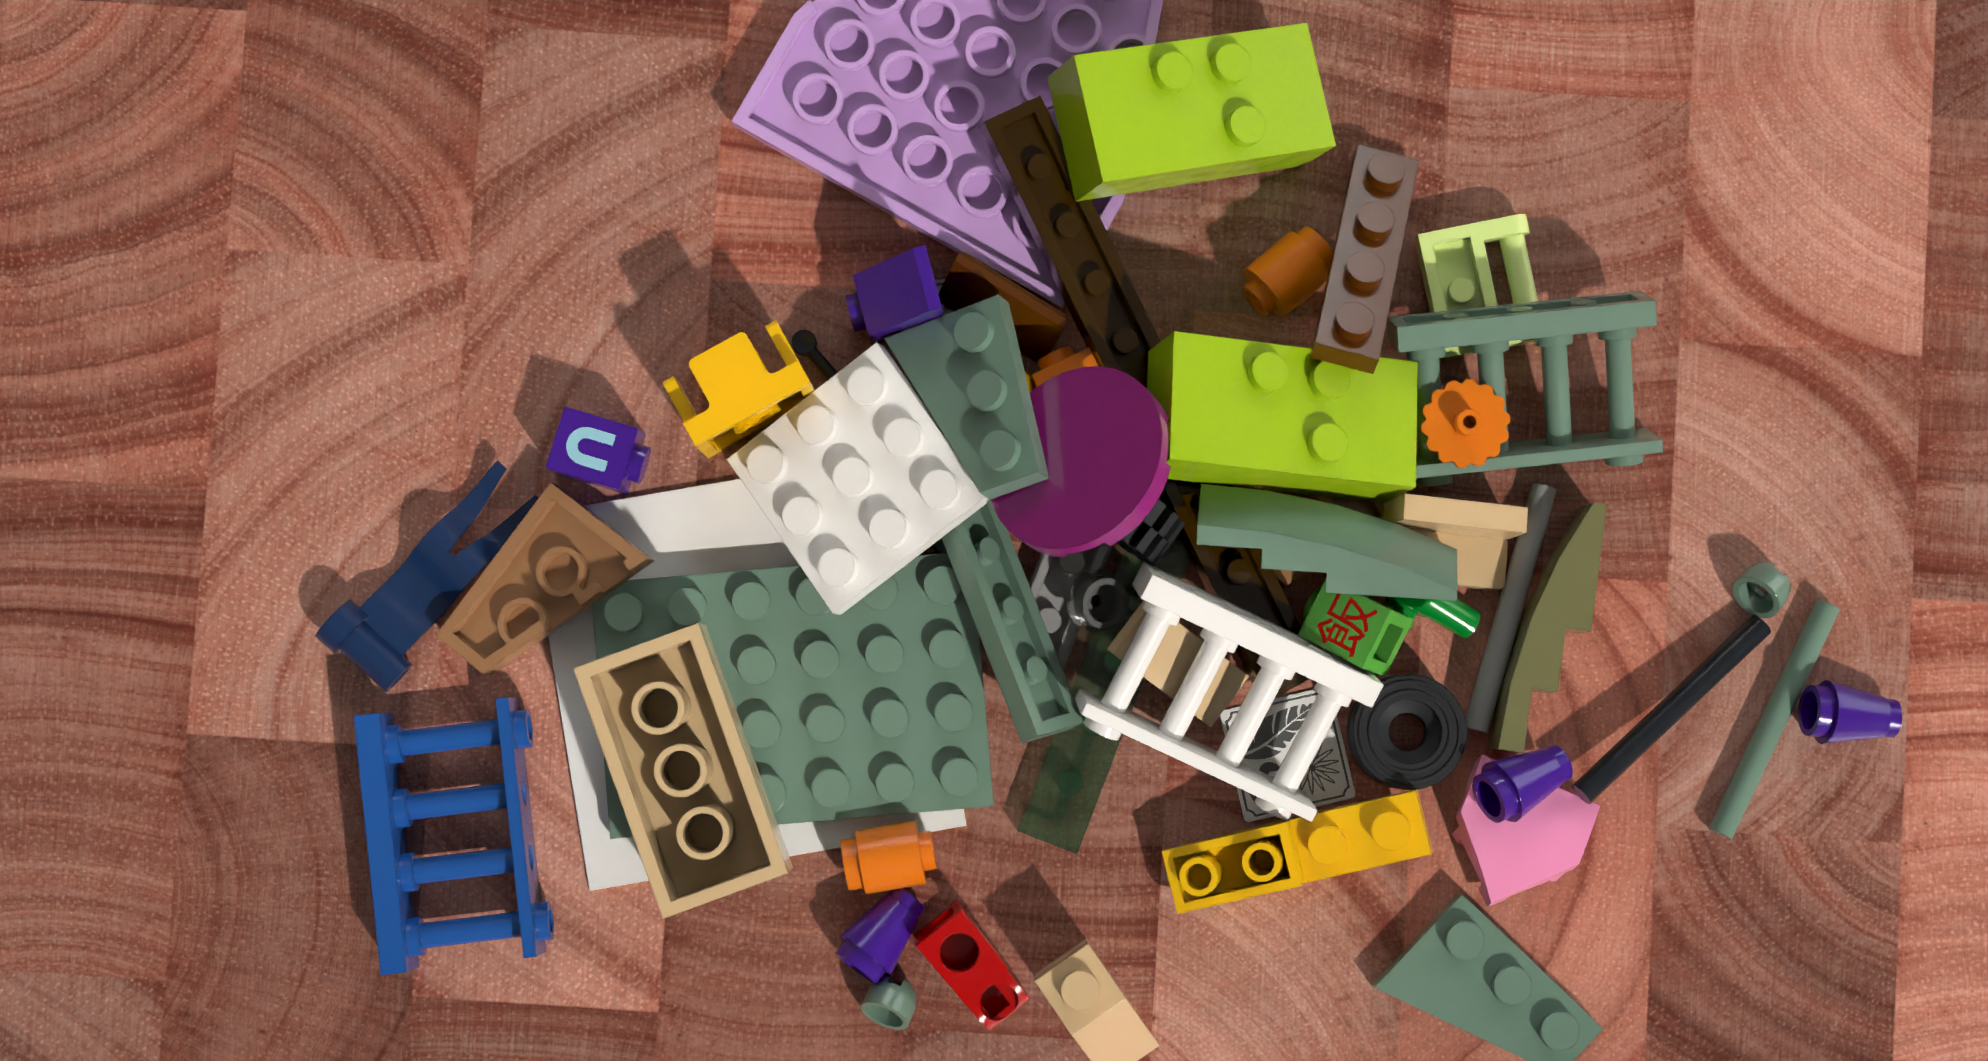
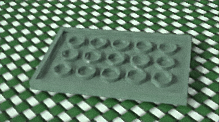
[592,553,994,839]

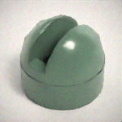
[1733,562,1792,618]
[861,974,917,1030]

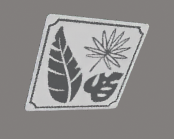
[1220,690,1355,822]

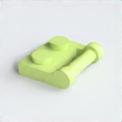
[1414,214,1538,361]

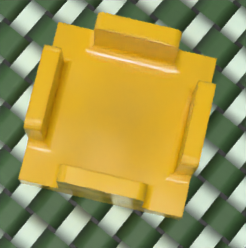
[662,320,815,458]

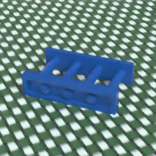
[354,697,554,975]

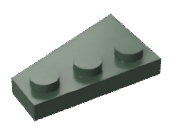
[884,295,1049,500]
[1371,893,1603,1061]

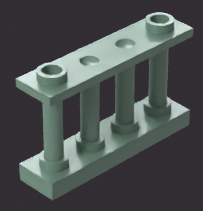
[1387,291,1663,486]

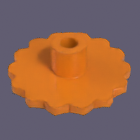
[1420,379,1511,468]

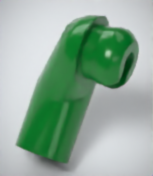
[1385,596,1480,638]

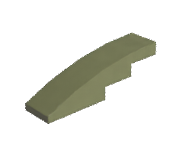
[1487,502,1607,753]

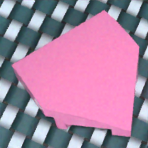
[1452,754,1600,907]

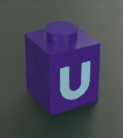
[545,406,651,495]

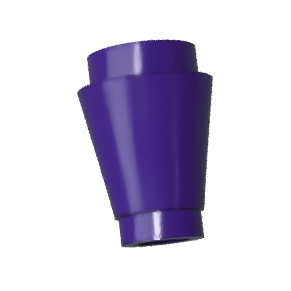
[1798,680,1902,744]
[1472,745,1573,823]
[835,888,925,985]

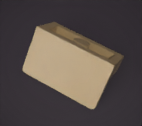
[1383,494,1528,591]

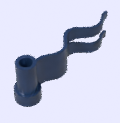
[315,461,538,692]

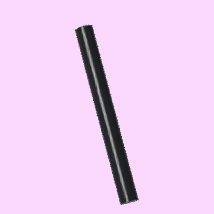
[1572,615,1771,804]

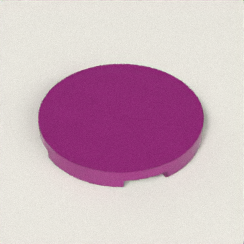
[991,366,1171,557]

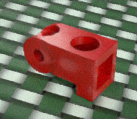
[913,900,1031,1031]

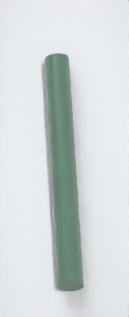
[1708,599,1840,840]

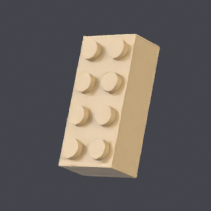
[573,623,793,919]

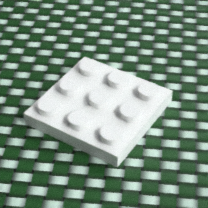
[727,342,990,615]

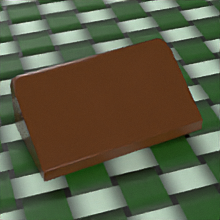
[938,252,1068,363]

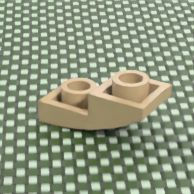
[1107,600,1249,727]

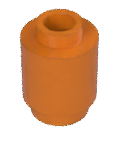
[1242,226,1333,318]
[840,820,937,894]

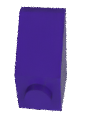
[845,245,943,346]

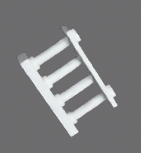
[1074,562,1384,822]

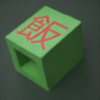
[1298,579,1414,676]

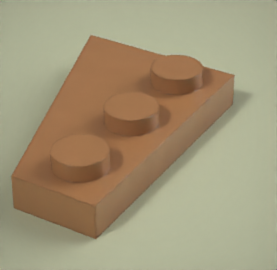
[435,482,654,676]

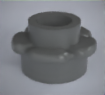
[1067,569,1128,633]

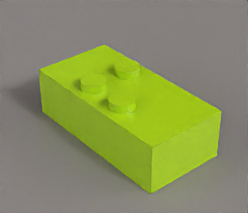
[1047,23,1336,202]
[1147,331,1418,503]

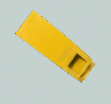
[1162,789,1433,914]

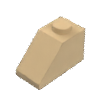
[1034,938,1159,1061]

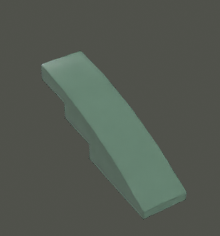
[1197,484,1458,601]

